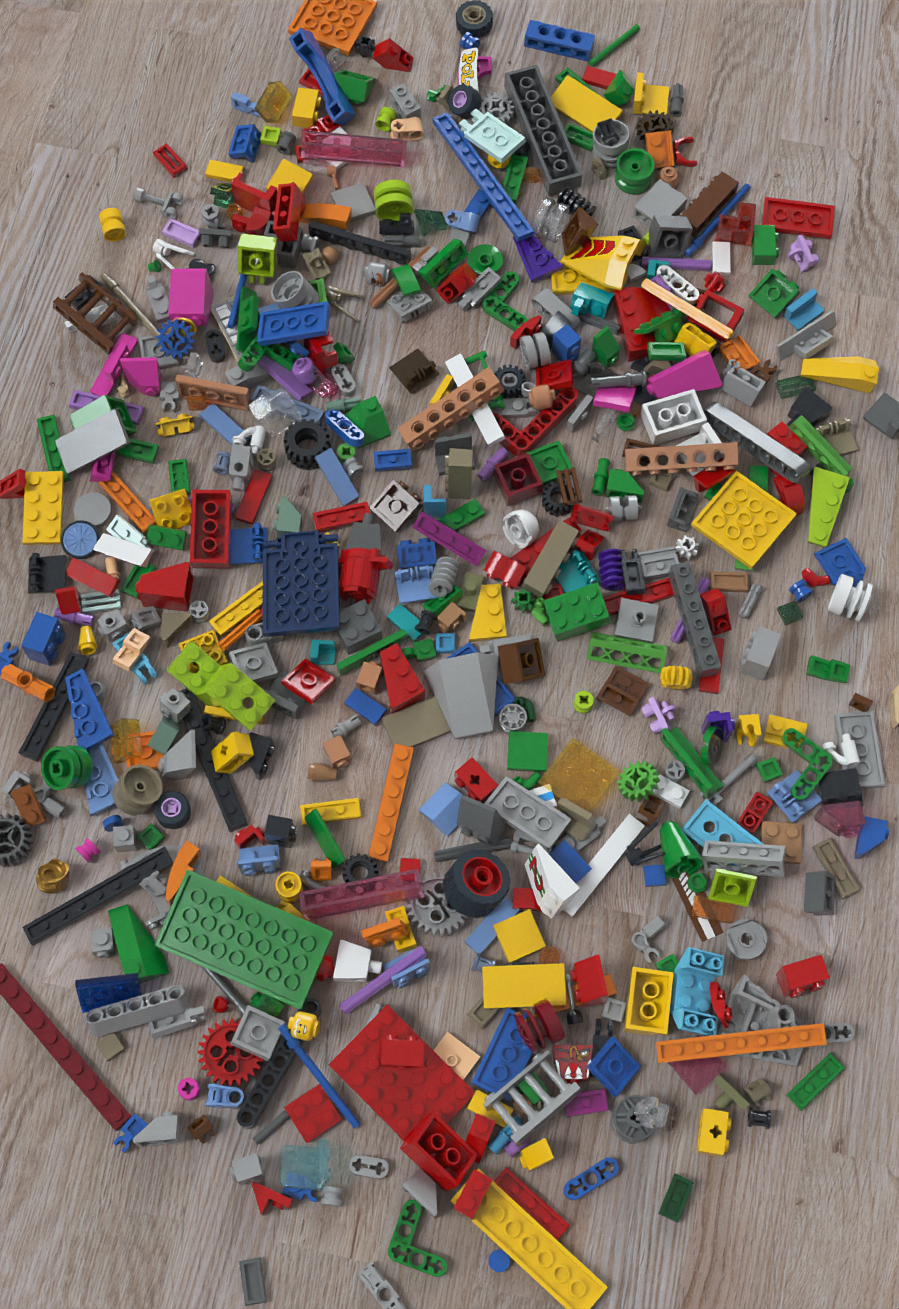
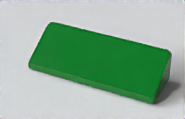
[419,239,469,288]
[305,808,346,868]

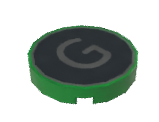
[701,726,724,765]

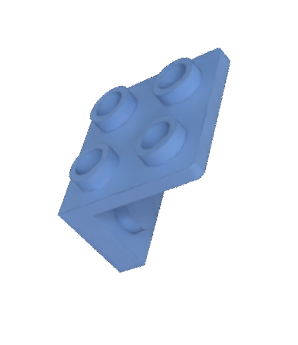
[237,845,281,876]
[383,947,430,988]

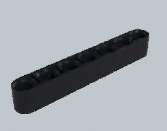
[237,998,321,1129]

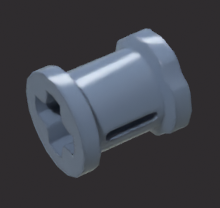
[213,451,231,475]
[471,953,496,972]

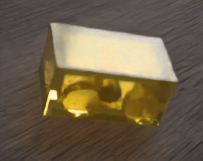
[254,81,293,123]

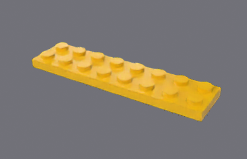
[450,1168,608,1309]

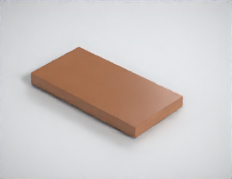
[175,375,252,411]

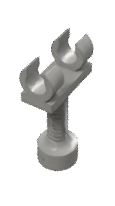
[134,187,184,219]

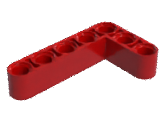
[493,387,578,457]

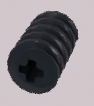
[557,186,596,217]

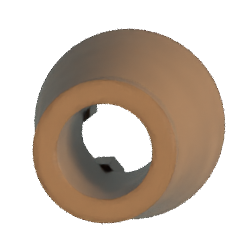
[307,762,337,781]

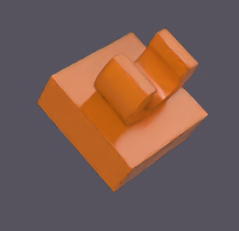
[311,858,332,881]

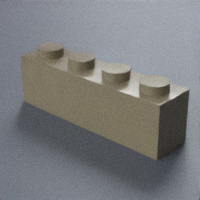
[445,448,473,500]
[521,520,579,598]

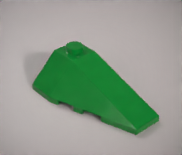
[108,904,170,987]

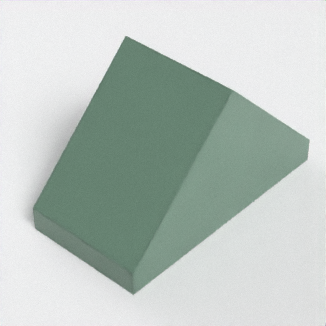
[147,716,182,755]

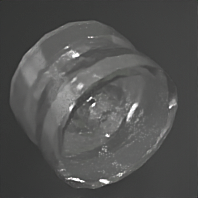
[532,197,570,243]

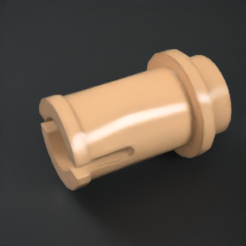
[105,557,121,580]

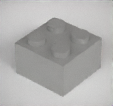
[740,626,781,681]

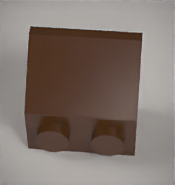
[497,638,546,684]

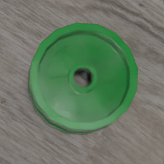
[614,148,655,195]
[41,745,93,790]

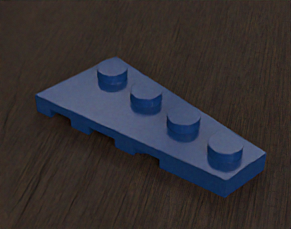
[65,669,115,751]

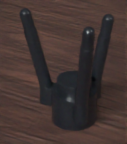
[624,821,665,866]

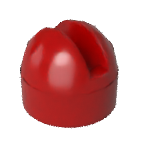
[213,996,230,1013]

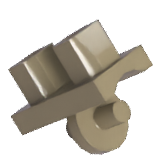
[302,248,331,281]

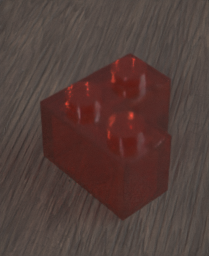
[715,202,756,246]

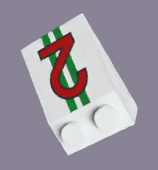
[524,844,580,919]

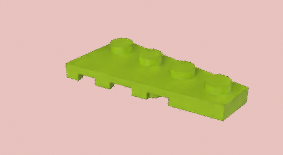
[808,467,850,548]

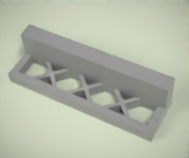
[702,840,786,877]

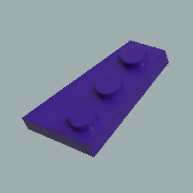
[513,235,564,283]

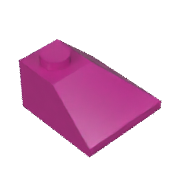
[120,357,162,396]

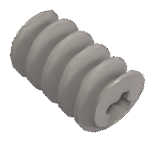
[428,557,460,597]

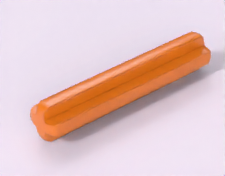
[218,609,263,651]

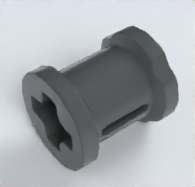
[276,131,296,155]

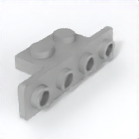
[776,310,836,360]

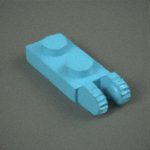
[112,633,158,685]

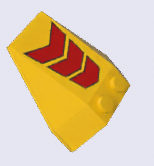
[561,236,646,290]

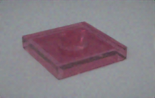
[667,1035,726,1094]

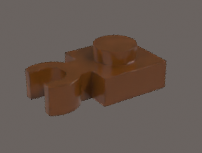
[750,359,778,385]

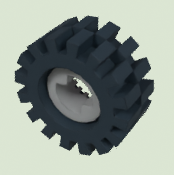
[494,364,526,399]

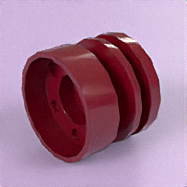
[514,998,565,1054]

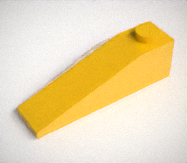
[800,356,879,394]

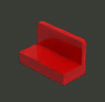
[693,457,736,492]

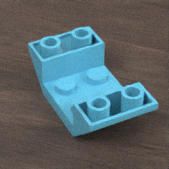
[670,947,724,1036]

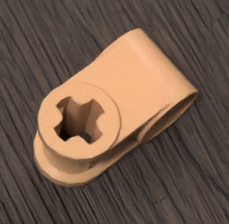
[390,117,424,143]

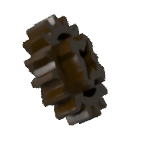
[636,110,674,144]

